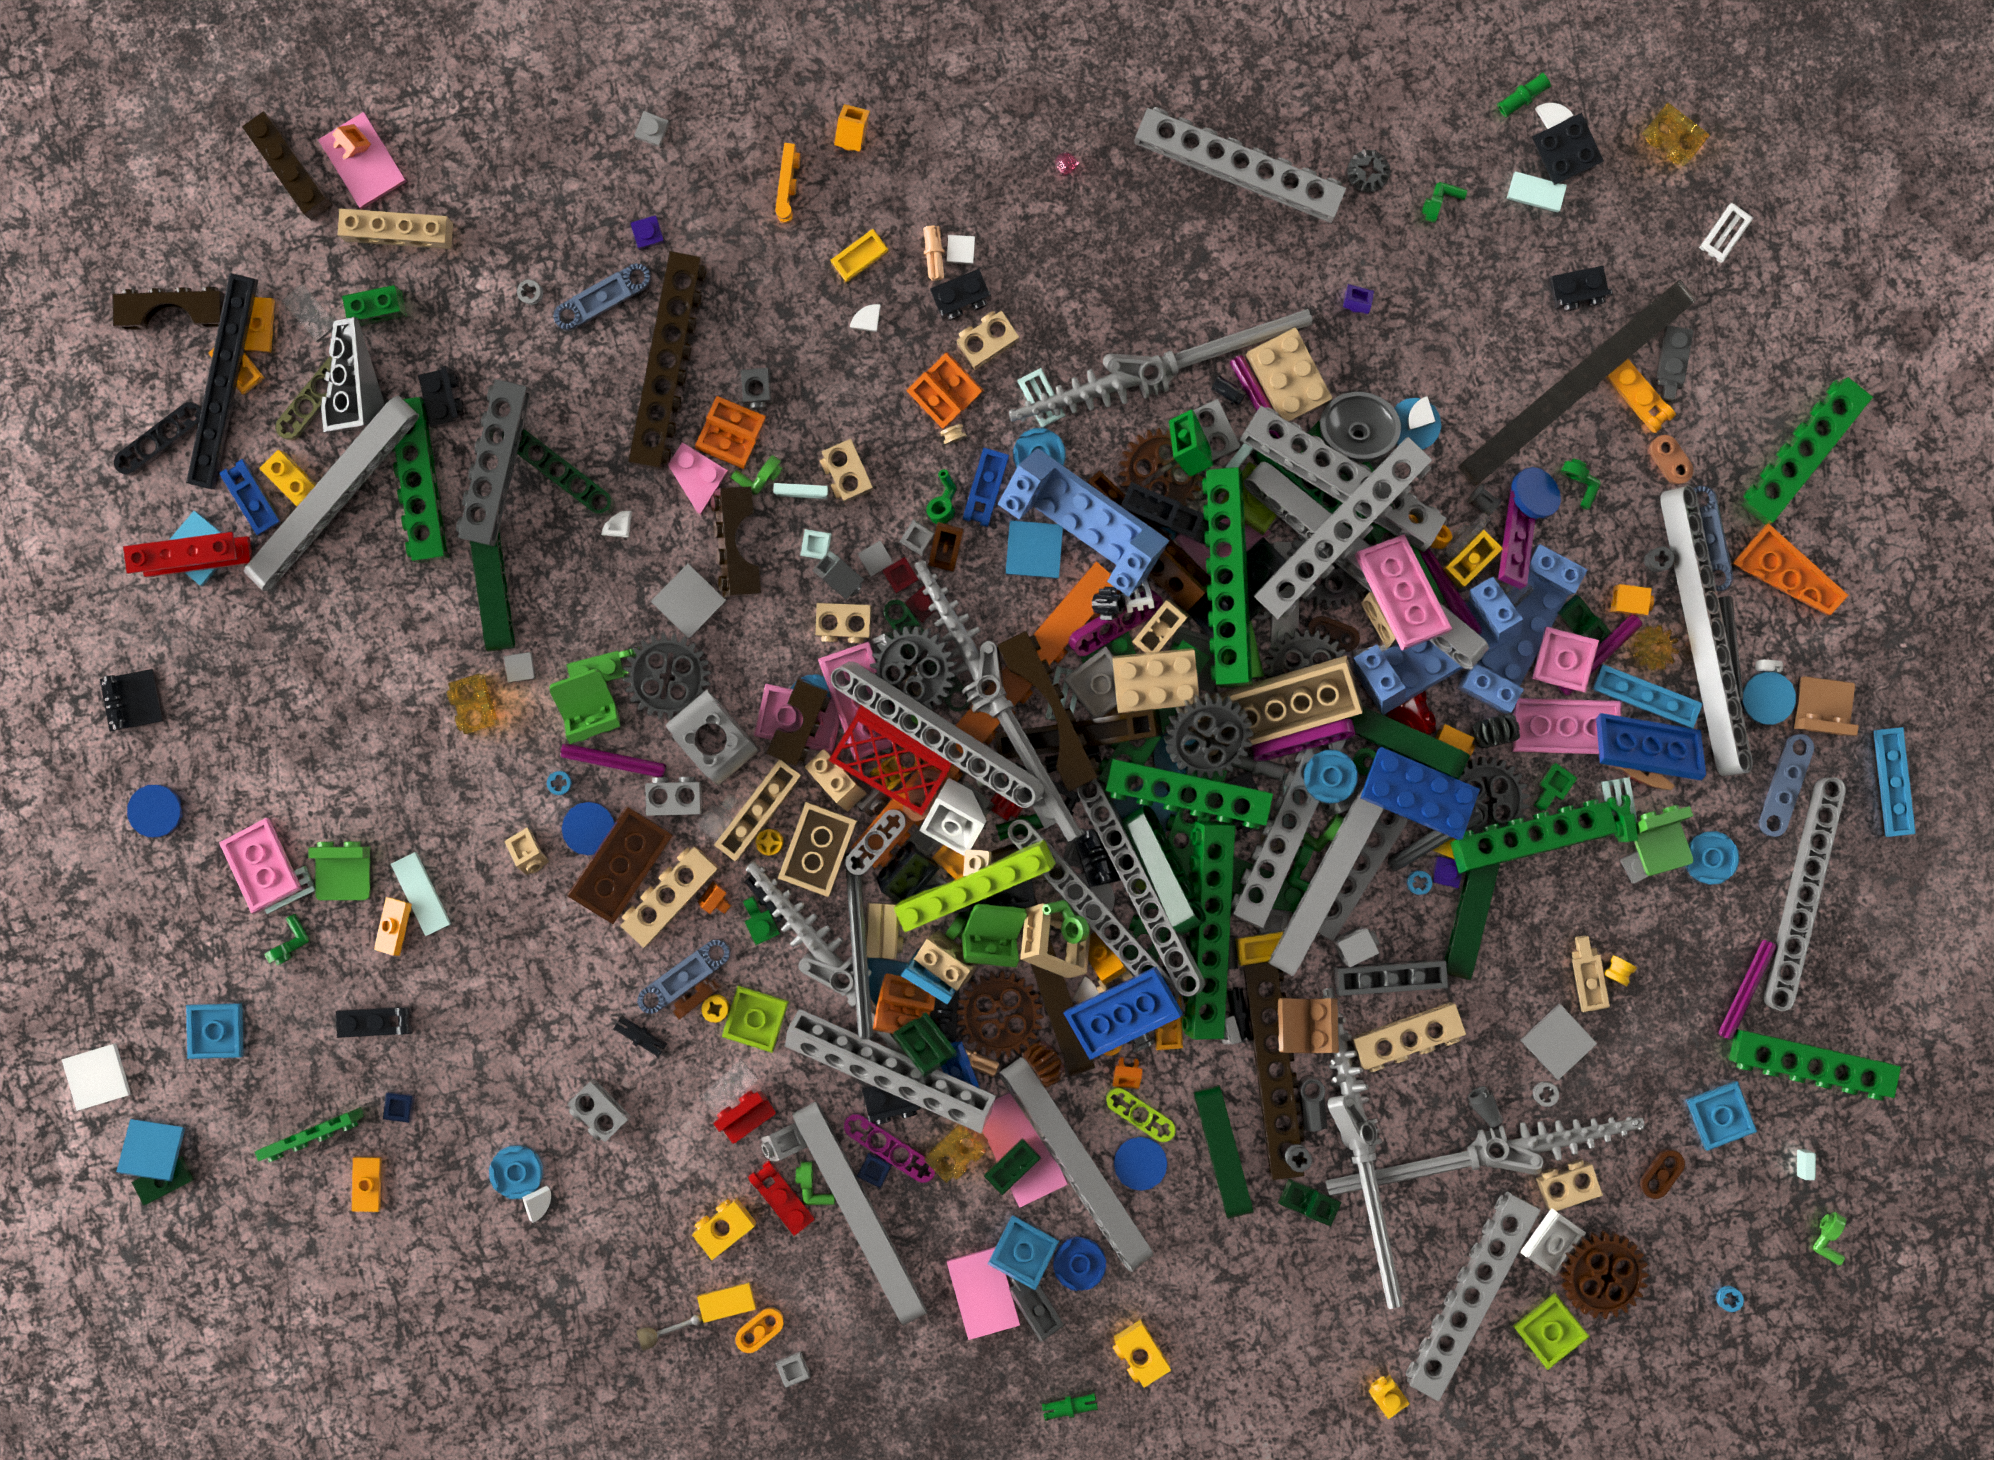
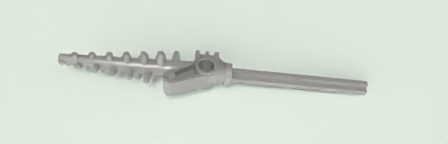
[1009,309,1313,422]
[914,560,1083,843]
[746,861,908,1057]
[1323,988,1403,1309]
[1326,1116,1645,1196]

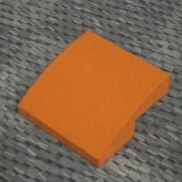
[906,352,984,429]
[695,396,766,469]
[873,973,935,1034]

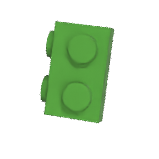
[549,669,620,744]
[1634,805,1693,876]
[308,841,370,900]
[962,904,1027,967]

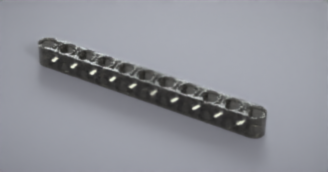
[1458,279,1697,487]

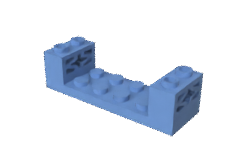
[998,448,1169,597]
[1456,544,1588,714]
[1353,577,1523,715]

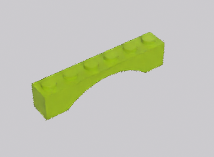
[894,839,1056,932]

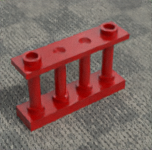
[123,532,253,578]

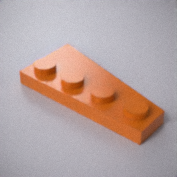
[1731,523,1849,616]

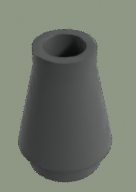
[1468,1086,1504,1128]

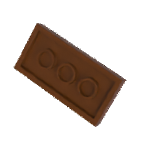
[567,805,673,924]

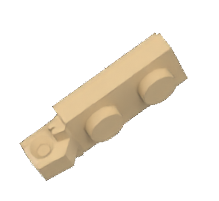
[1572,935,1610,1012]

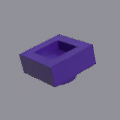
[630,215,665,250]
[1343,284,1374,314]
[1432,856,1462,888]

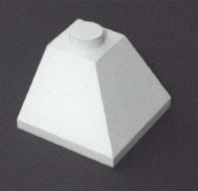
[919,778,986,856]

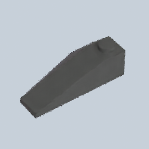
[321,317,384,432]

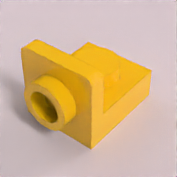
[1368,1375,1410,1419]

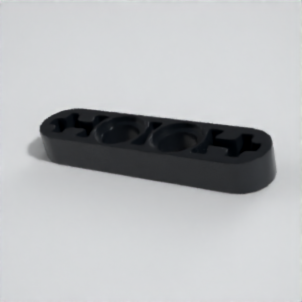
[114,402,202,476]

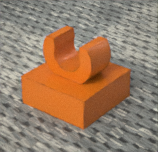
[332,124,371,159]
[697,880,731,914]
[1112,1057,1142,1089]

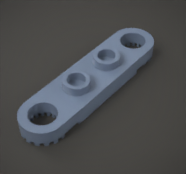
[553,263,651,331]
[1694,486,1734,591]
[1758,734,1814,837]
[637,939,731,1014]

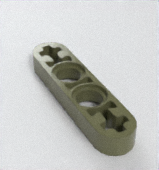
[275,356,332,441]

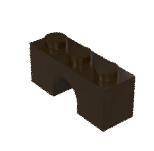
[766,678,831,766]

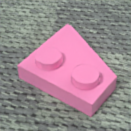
[668,442,729,515]

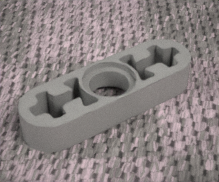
[846,809,906,875]

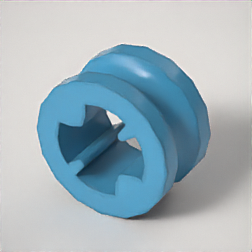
[546,771,572,795]
[1407,870,1432,895]
[1716,1286,1744,1312]

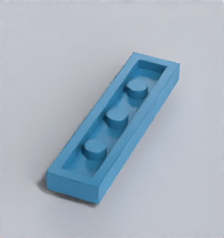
[1591,664,1703,728]
[1873,727,1916,837]

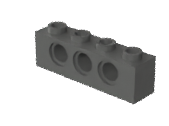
[1334,959,1448,996]

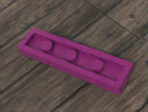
[1498,489,1536,589]

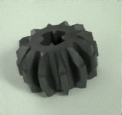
[1473,714,1520,749]

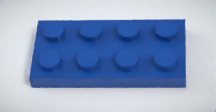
[1596,713,1706,781]
[1360,747,1480,840]
[1064,966,1183,1060]

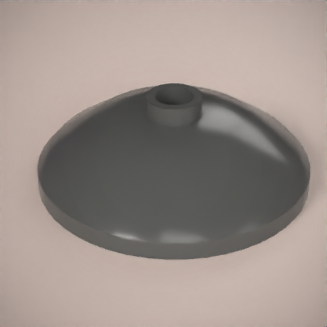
[1320,392,1401,462]

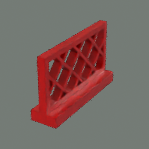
[829,705,954,816]

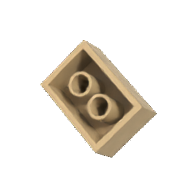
[1245,327,1333,422]
[1112,648,1199,713]
[778,802,858,897]

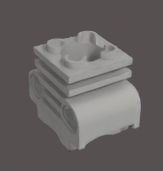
[666,689,760,786]

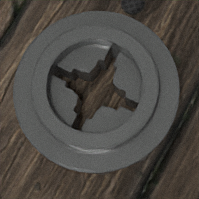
[1347,149,1390,193]

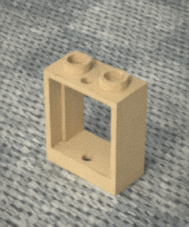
[1020,903,1091,978]

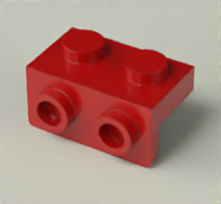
[1387,691,1436,735]
[713,1090,776,1144]

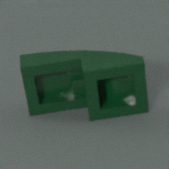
[1557,594,1611,646]
[1278,1178,1342,1227]

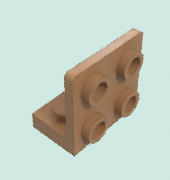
[1794,676,1859,736]
[1278,998,1339,1054]

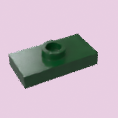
[984,1137,1041,1196]
[131,1156,194,1206]

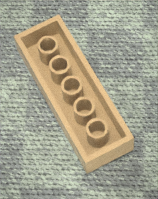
[1198,655,1363,756]

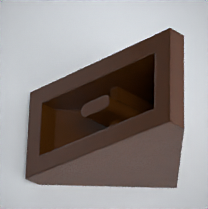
[928,522,964,572]

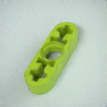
[1106,1087,1175,1142]

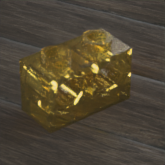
[1642,102,1710,166]
[447,673,500,735]
[924,1124,988,1183]

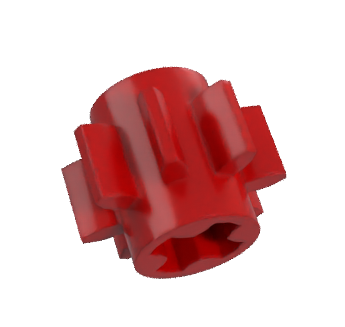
[990,792,1023,821]

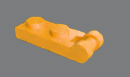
[775,143,801,223]
[1605,359,1676,433]

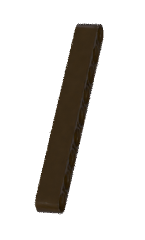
[991,843,1095,1077]

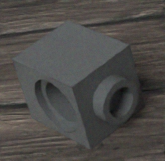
[741,368,772,409]

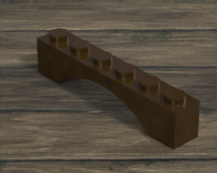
[997,631,1100,792]
[995,709,1163,759]

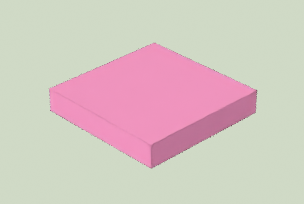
[1532,627,1599,693]

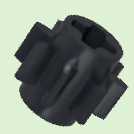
[1092,587,1125,620]

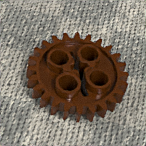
[1117,428,1203,506]
[957,970,1044,1058]
[1560,1230,1649,1319]

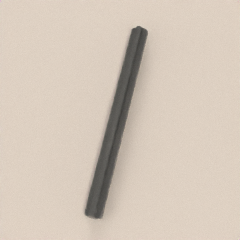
[845,852,873,1039]

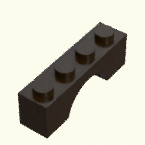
[242,111,333,221]
[112,287,225,330]
[711,486,761,598]

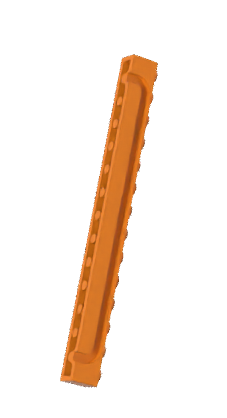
[851,561,1120,868]

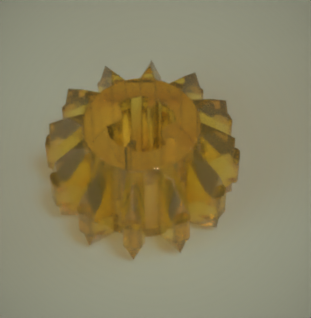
[1632,625,1679,671]

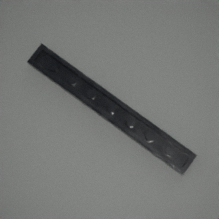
[186,273,259,489]

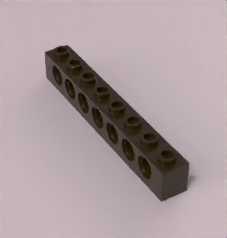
[628,251,707,471]
[1243,962,1305,1180]

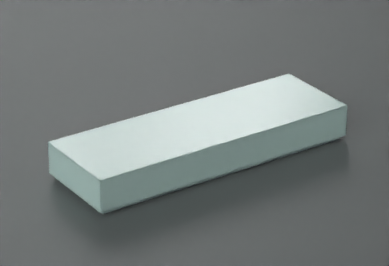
[391,852,451,936]

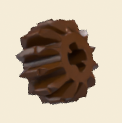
[1022,1041,1065,1088]

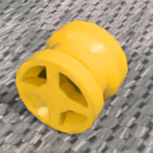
[755,829,784,856]
[1604,955,1637,987]
[701,994,730,1023]

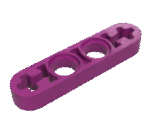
[1068,589,1163,656]
[1251,719,1355,762]
[844,1113,936,1183]

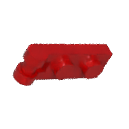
[748,1160,816,1236]

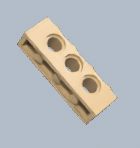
[337,208,453,249]
[714,759,803,862]
[620,846,720,948]
[1351,1002,1466,1072]

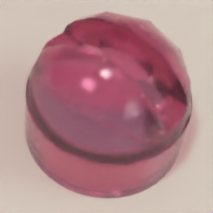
[1055,152,1079,176]

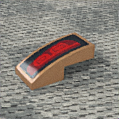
[1614,766,1675,790]

